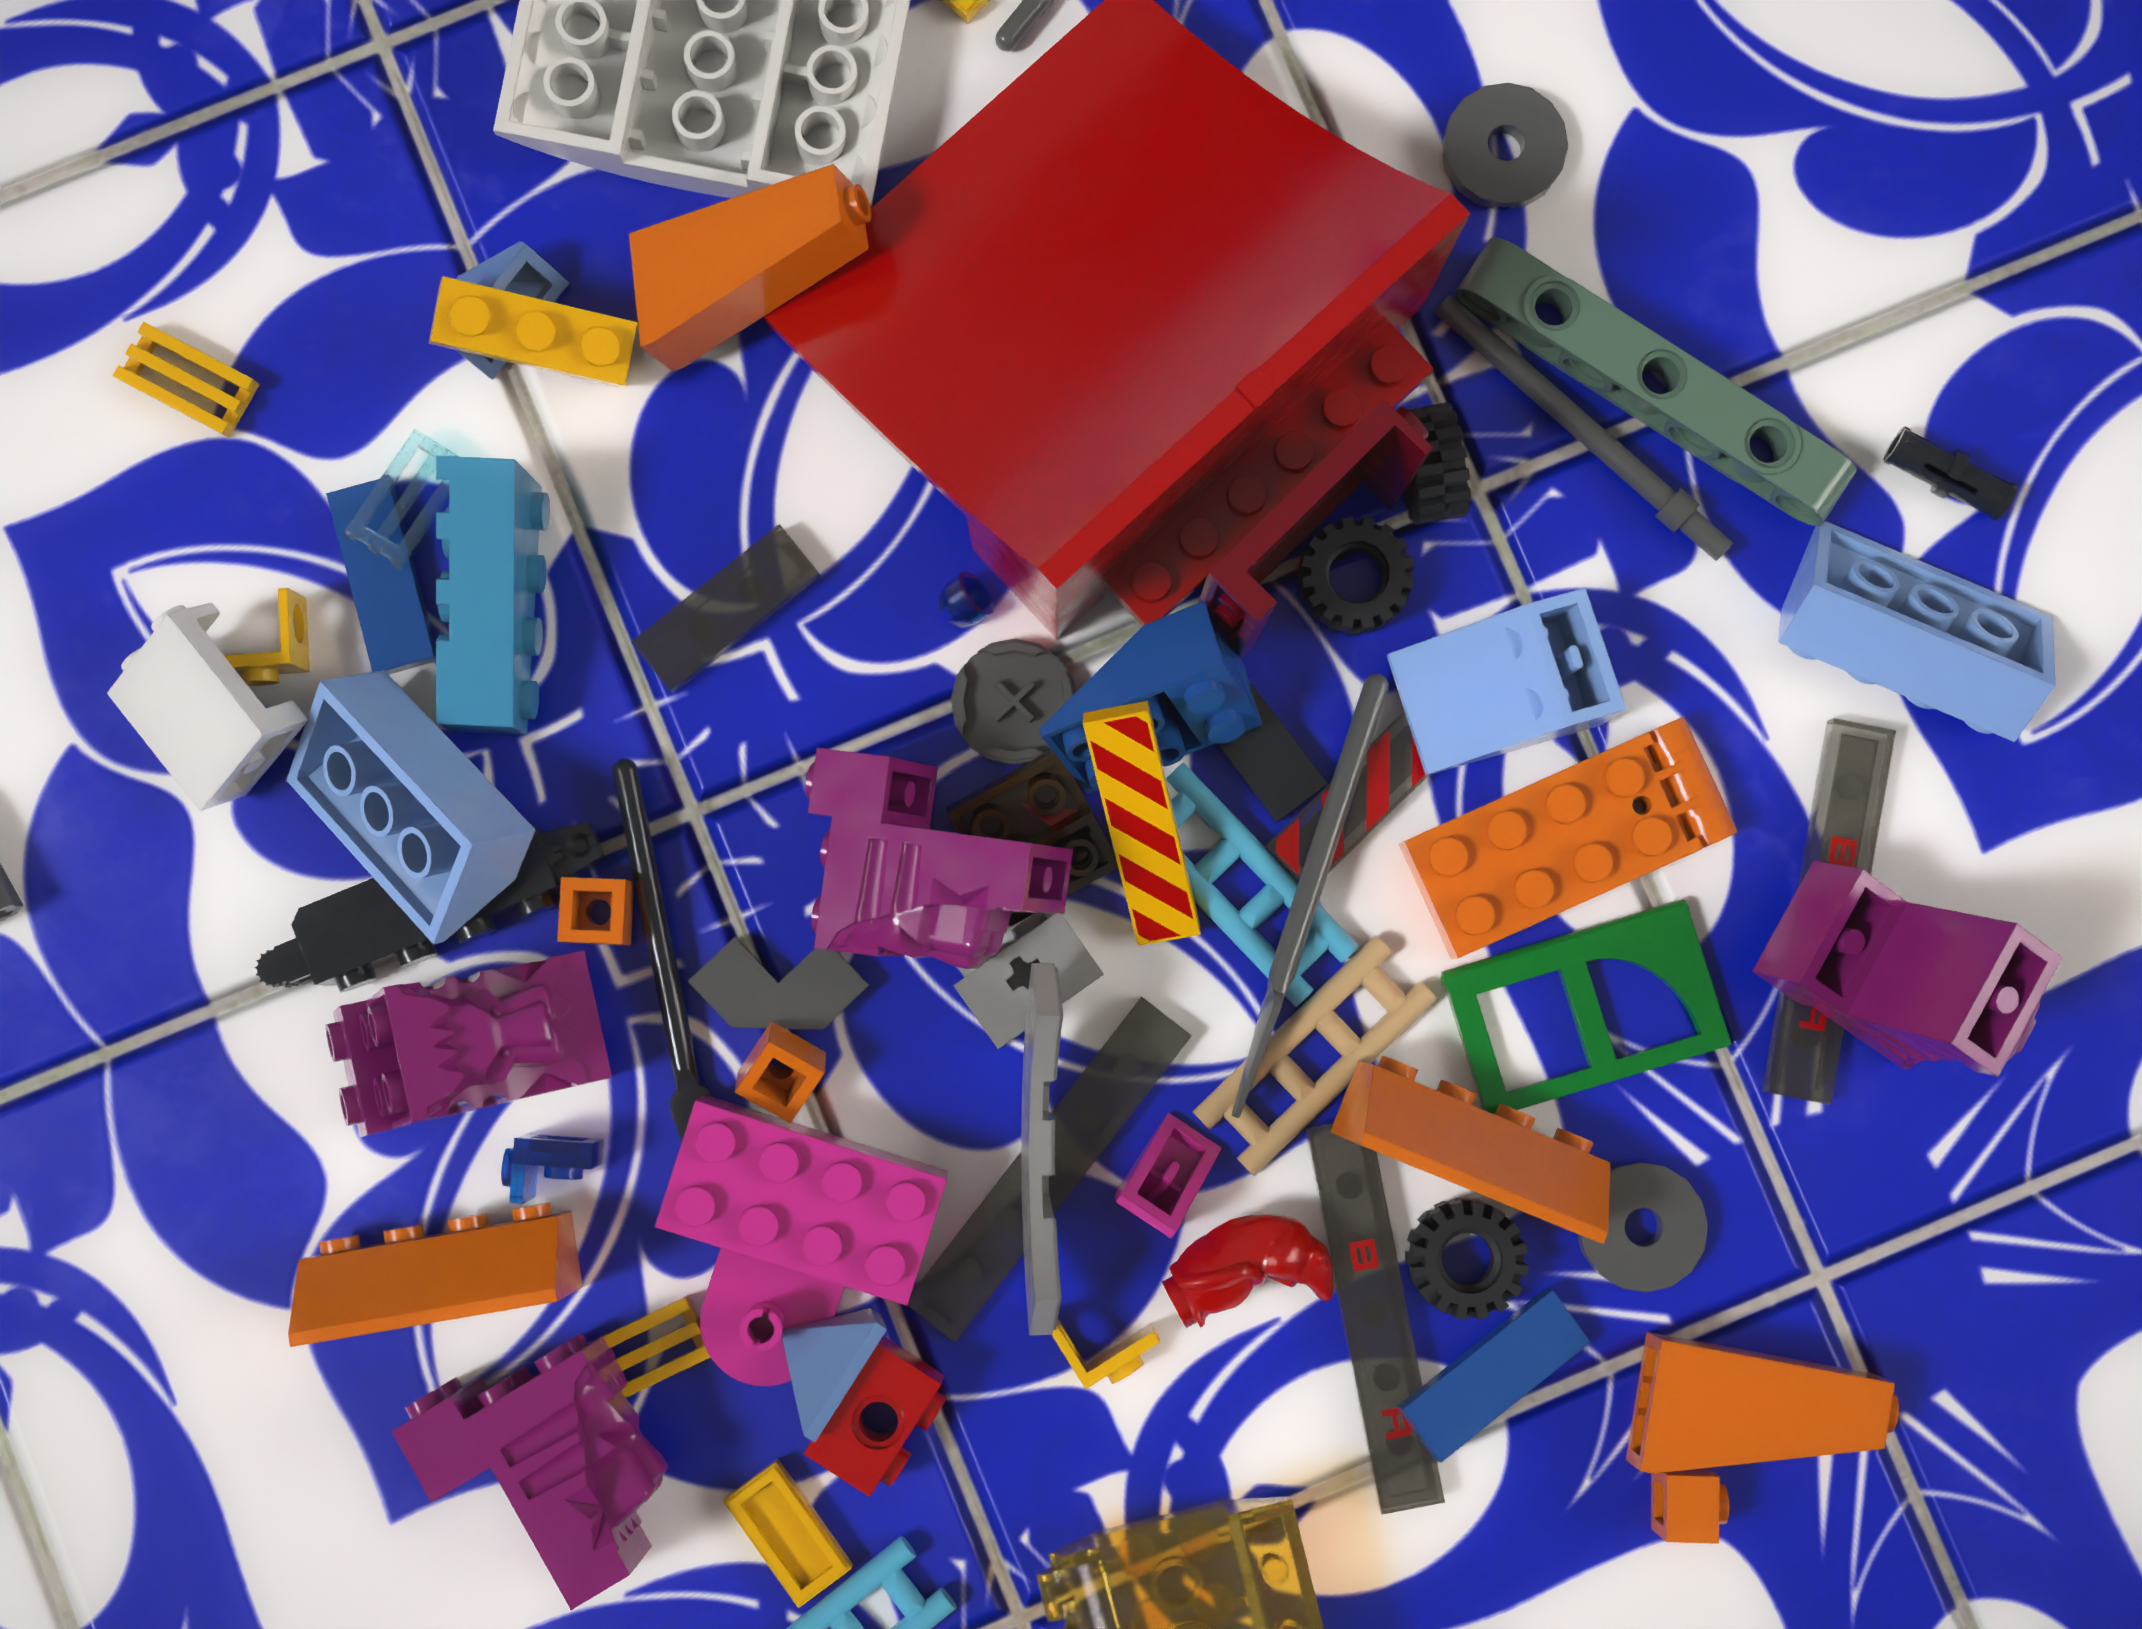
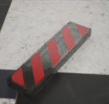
[1264,711,1429,882]

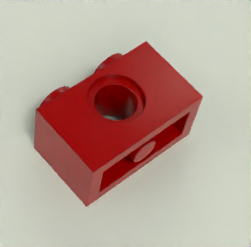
[803,1335,947,1497]

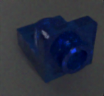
[501,1133,604,1204]

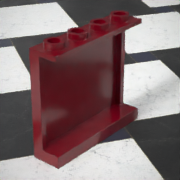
[1198,400,1433,658]

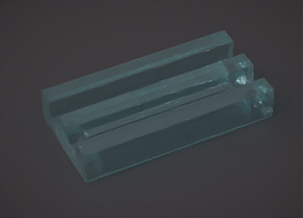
[345,428,460,570]

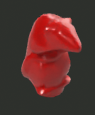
[1162,1214,1333,1328]

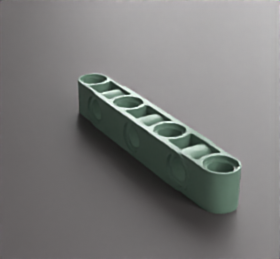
[1455,237,1857,526]

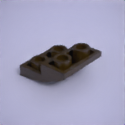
[946,750,1118,927]

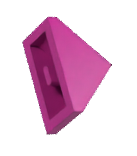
[1114,1112,1222,1238]

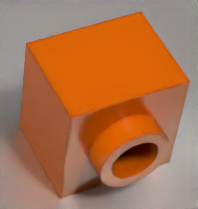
[557,877,634,946]
[735,1021,826,1124]
[1651,1468,1729,1544]

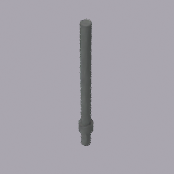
[1434,294,1733,561]

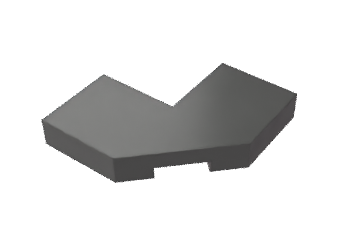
[688,937,870,1030]

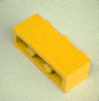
[428,276,638,387]

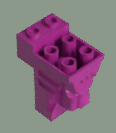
[805,748,1073,969]
[1752,860,2063,1077]
[325,951,612,1137]
[391,1332,668,1610]

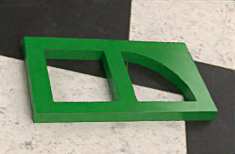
[1440,899,1732,1115]

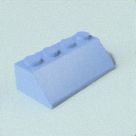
[1778,521,2056,742]
[286,670,535,945]

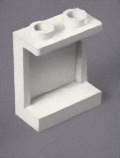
[107,602,309,812]

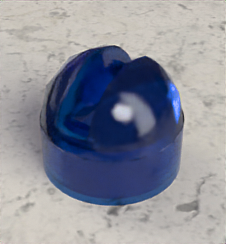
[938,571,994,628]

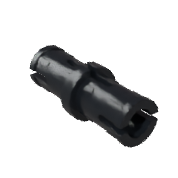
[1883,426,2018,521]

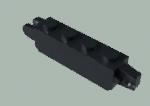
[254,822,605,993]

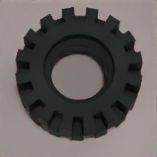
[1403,402,1471,525]
[1405,1198,1529,1320]

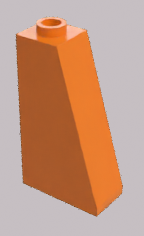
[629,164,871,371]
[1626,1332,1899,1474]

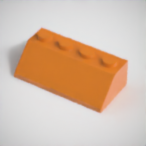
[1330,1055,1610,1244]
[288,1202,583,1347]

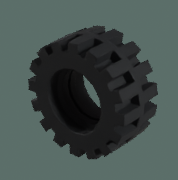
[1297,516,1414,636]

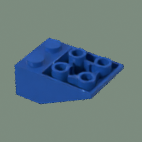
[1039,601,1262,794]

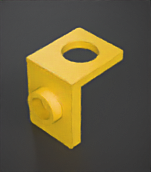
[224,588,310,686]
[1052,1319,1161,1389]

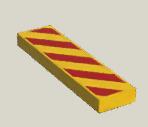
[1083,700,1200,946]

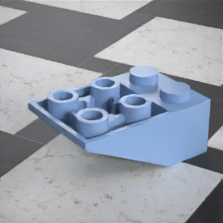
[1387,588,1627,776]

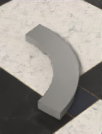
[1021,963,1063,1335]

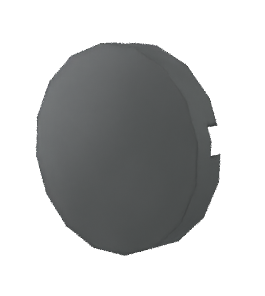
[951,638,1076,766]

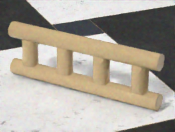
[1192,935,1437,1177]

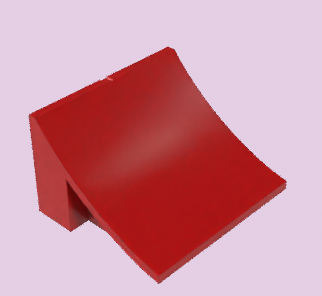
[762,0,1470,640]

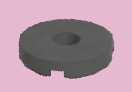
[1442,82,1568,209]
[1577,1162,1708,1292]

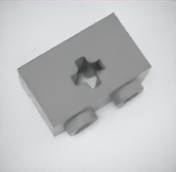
[953,912,1104,1049]

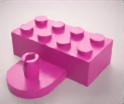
[655,1094,948,1386]

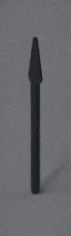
[612,758,713,1142]

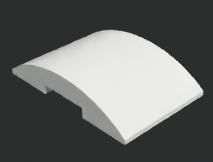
[493,0,911,207]

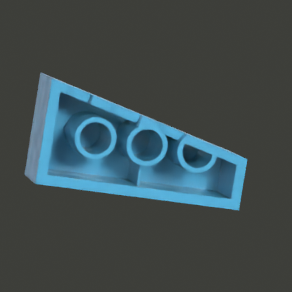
[436,456,550,735]

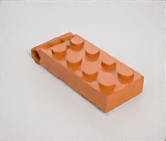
[1399,716,1738,959]

